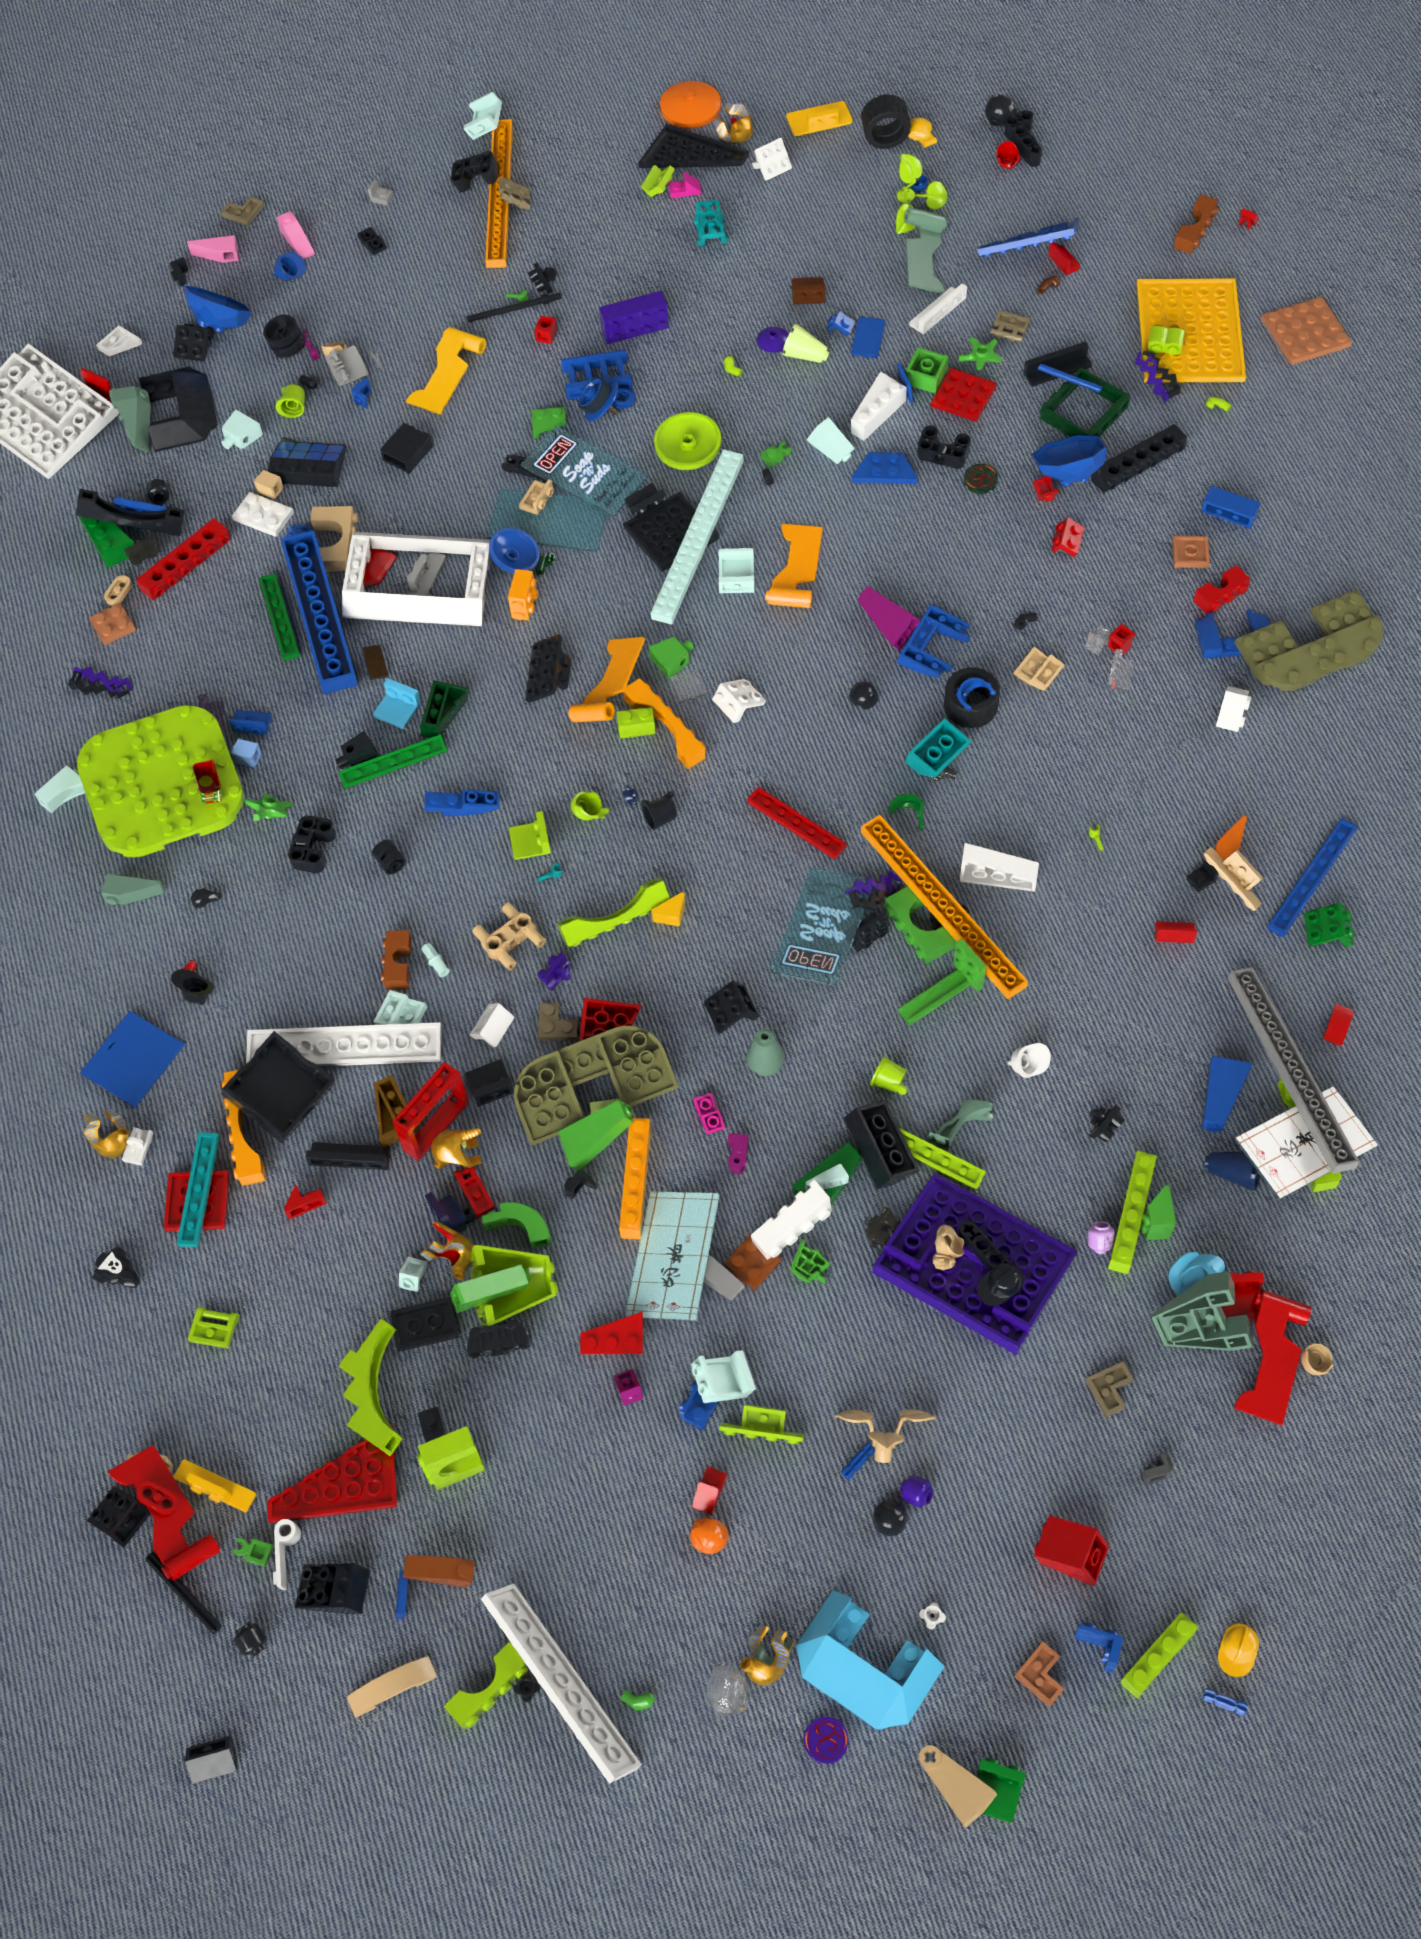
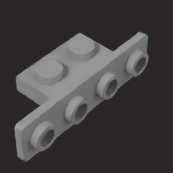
[407,552,446,596]

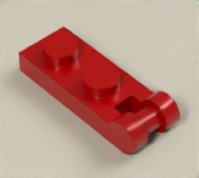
[453,1167,496,1218]

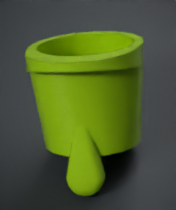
[275,384,305,418]
[870,1057,907,1095]

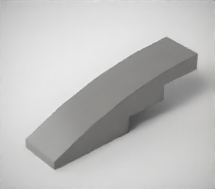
[703,1254,745,1301]

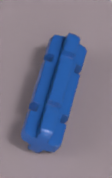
[841,1442,875,1480]
[1203,1688,1248,1716]

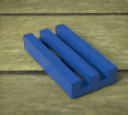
[396,1570,408,1619]

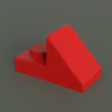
[284,1185,327,1220]
[692,1466,728,1515]

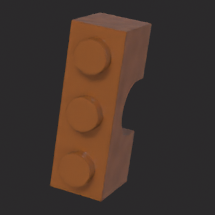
[381,930,412,990]

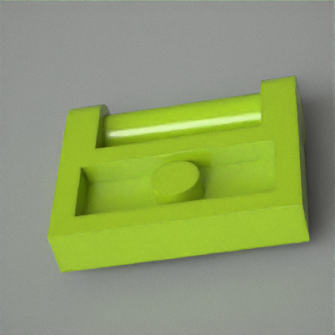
[188,1306,239,1349]

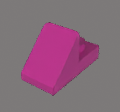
[668,171,701,198]

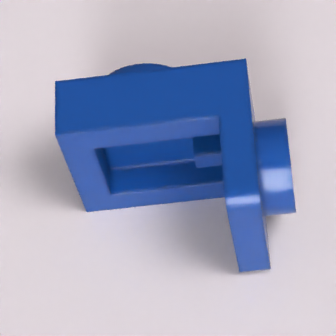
[827,311,855,336]
[351,378,372,408]

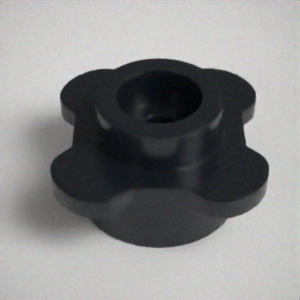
[514,1675,540,1703]

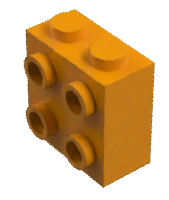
[508,569,538,620]

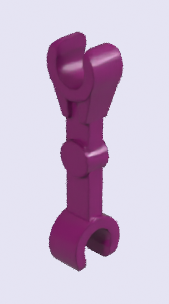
[302,329,319,361]

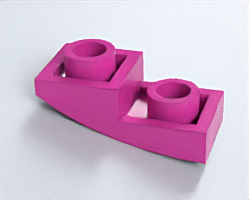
[693,1093,725,1135]

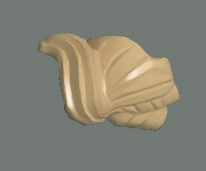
[933,1225,964,1270]

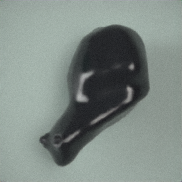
[190,888,222,908]

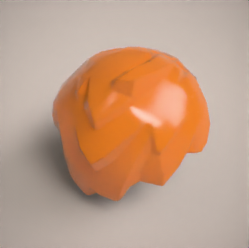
[690,1518,729,1554]

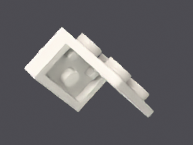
[712,679,766,723]

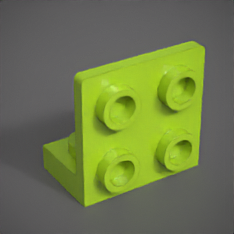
[509,811,551,860]

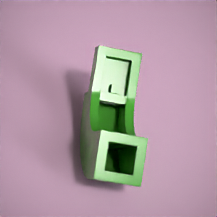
[481,1202,552,1250]

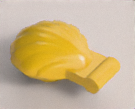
[908,117,937,148]

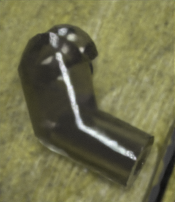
[931,767,958,781]

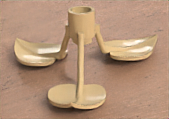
[835,1409,936,1463]

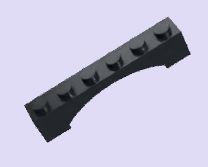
[76,489,184,536]

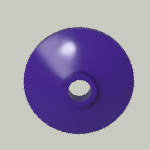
[757,327,789,353]

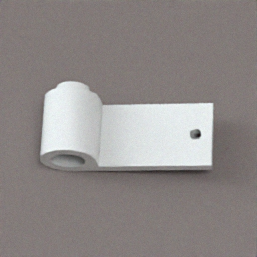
[273,1519,301,1590]

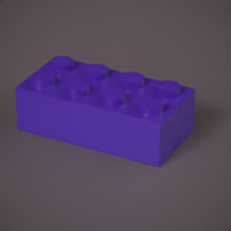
[599,291,669,344]

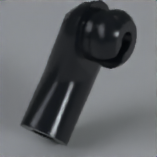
[299,375,318,389]
[1014,612,1037,630]

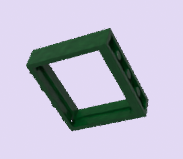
[1040,368,1130,437]

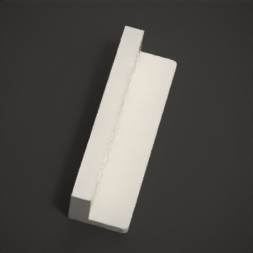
[909,283,967,335]

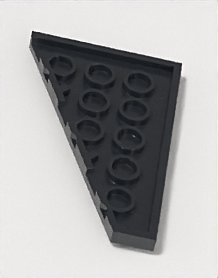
[638,124,749,168]

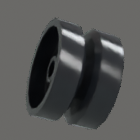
[263,315,305,358]

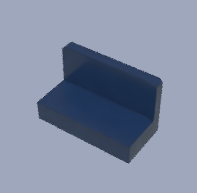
[425,1192,467,1229]

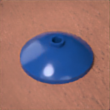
[489,528,540,574]

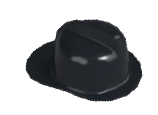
[171,969,214,1005]
[977,1263,1024,1306]

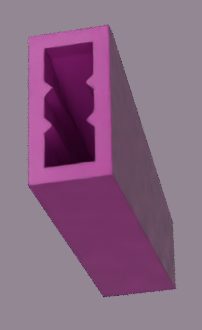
[857,586,920,651]

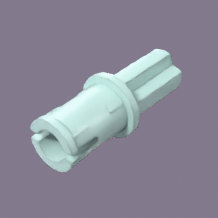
[421,943,450,977]

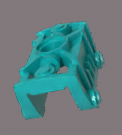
[693,200,729,247]

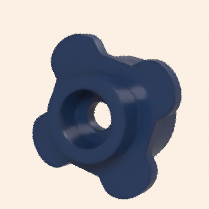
[623,785,638,805]

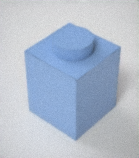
[231,739,262,768]

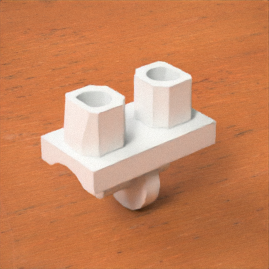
[122,1127,154,1165]

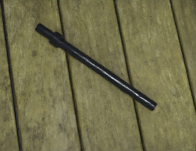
[466,292,562,323]

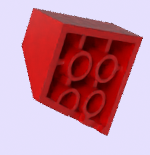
[579,998,642,1041]

